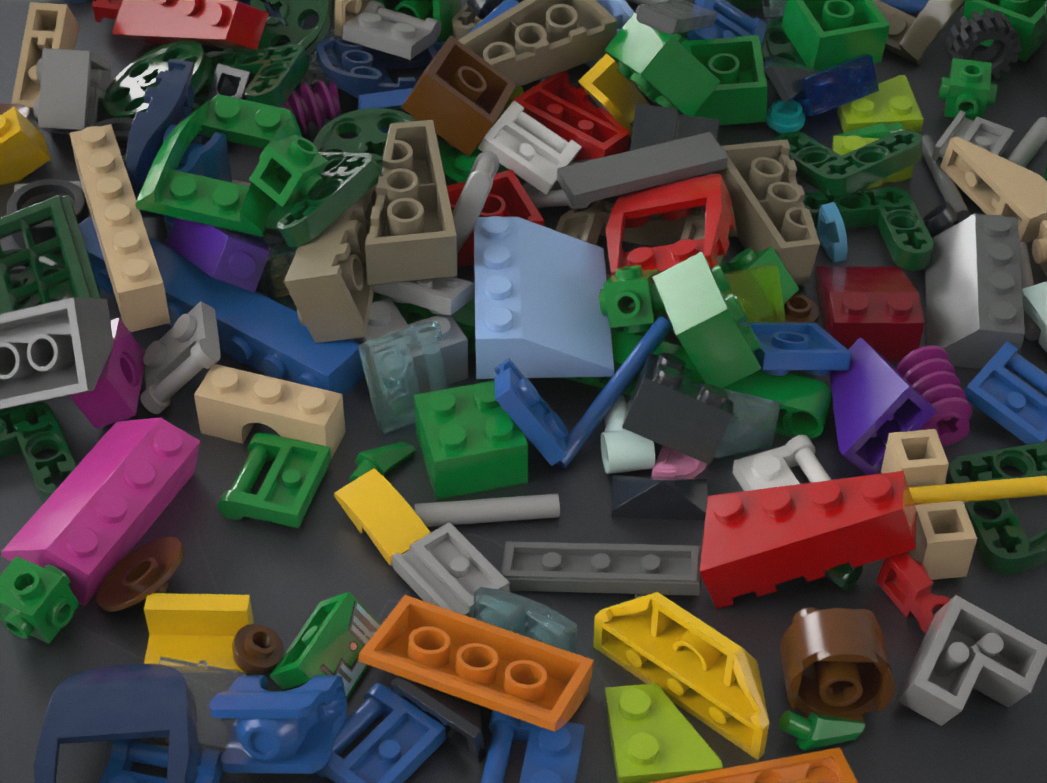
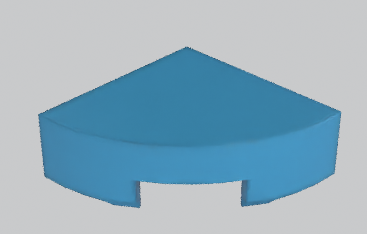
[816,202,848,263]

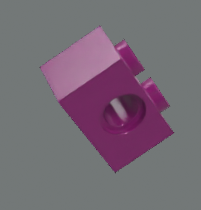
[70,318,145,429]

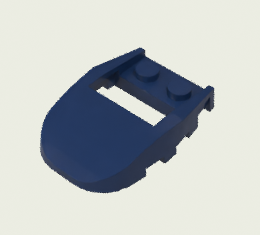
[317,36,445,99]
[126,59,203,218]
[34,664,202,783]

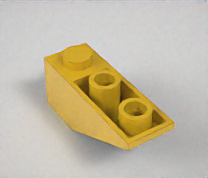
[0,107,51,185]

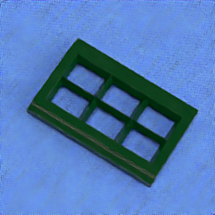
[0,195,102,314]

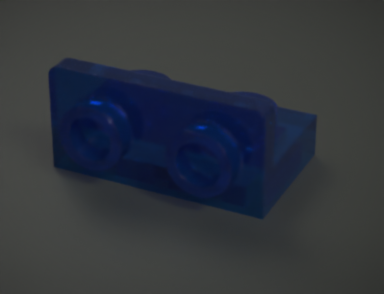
[791,54,879,116]

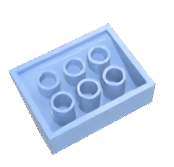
[474,216,614,379]

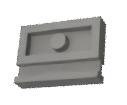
[931,111,1014,161]
[392,522,510,618]

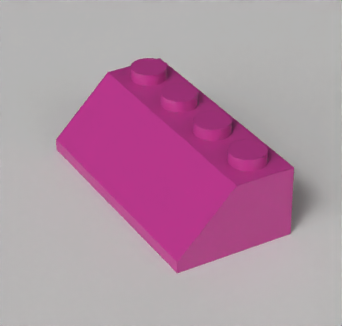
[1,418,201,606]

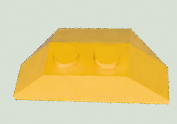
[593,592,769,760]

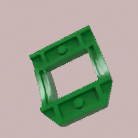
[135,94,302,237]

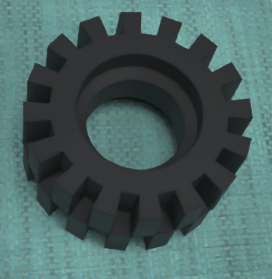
[945,9,1022,80]

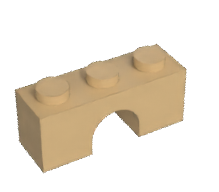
[194,364,346,459]
[881,429,977,580]

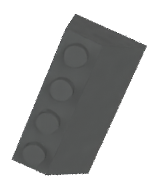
[924,214,1025,372]
[0,297,114,410]

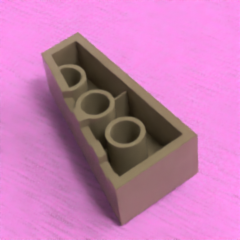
[458,0,618,88]
[365,120,457,285]
[707,139,820,285]
[284,184,377,343]

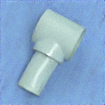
[600,395,655,474]

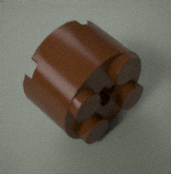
[780,608,895,722]

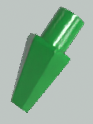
[838,122,904,139]
[349,442,417,482]
[779,710,866,751]

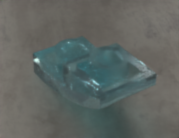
[474,587,577,654]

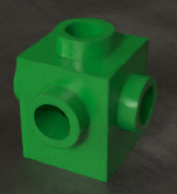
[938,58,997,120]
[249,134,329,207]
[599,265,665,333]
[0,556,79,644]

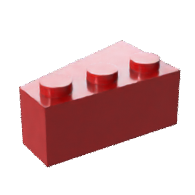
[511,71,630,161]

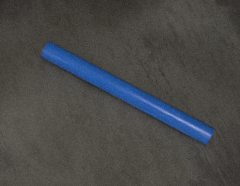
[556,316,673,468]

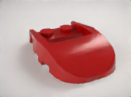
[606,174,735,276]

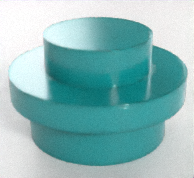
[766,99,805,134]

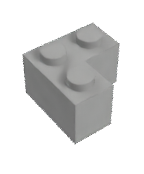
[34,48,112,134]
[351,297,469,406]
[895,595,1047,726]

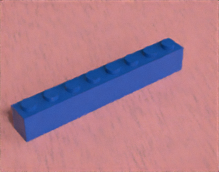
[79,216,365,397]

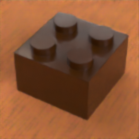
[401,35,517,157]

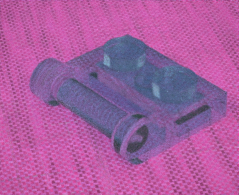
[358,321,449,434]

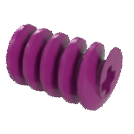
[279,81,341,134]
[896,345,972,446]

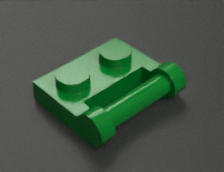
[217,433,331,528]

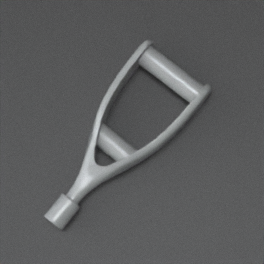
[452,152,499,253]

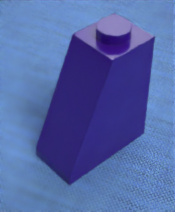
[166,218,270,293]
[830,337,937,475]

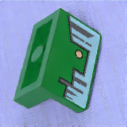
[269,592,382,700]

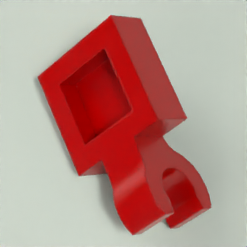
[876,552,951,634]

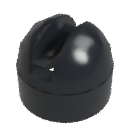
[922,202,959,237]

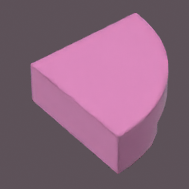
[652,445,708,478]

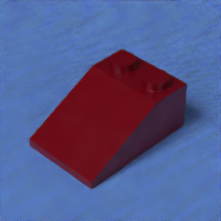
[814,266,924,361]

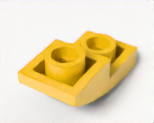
[334,468,431,566]

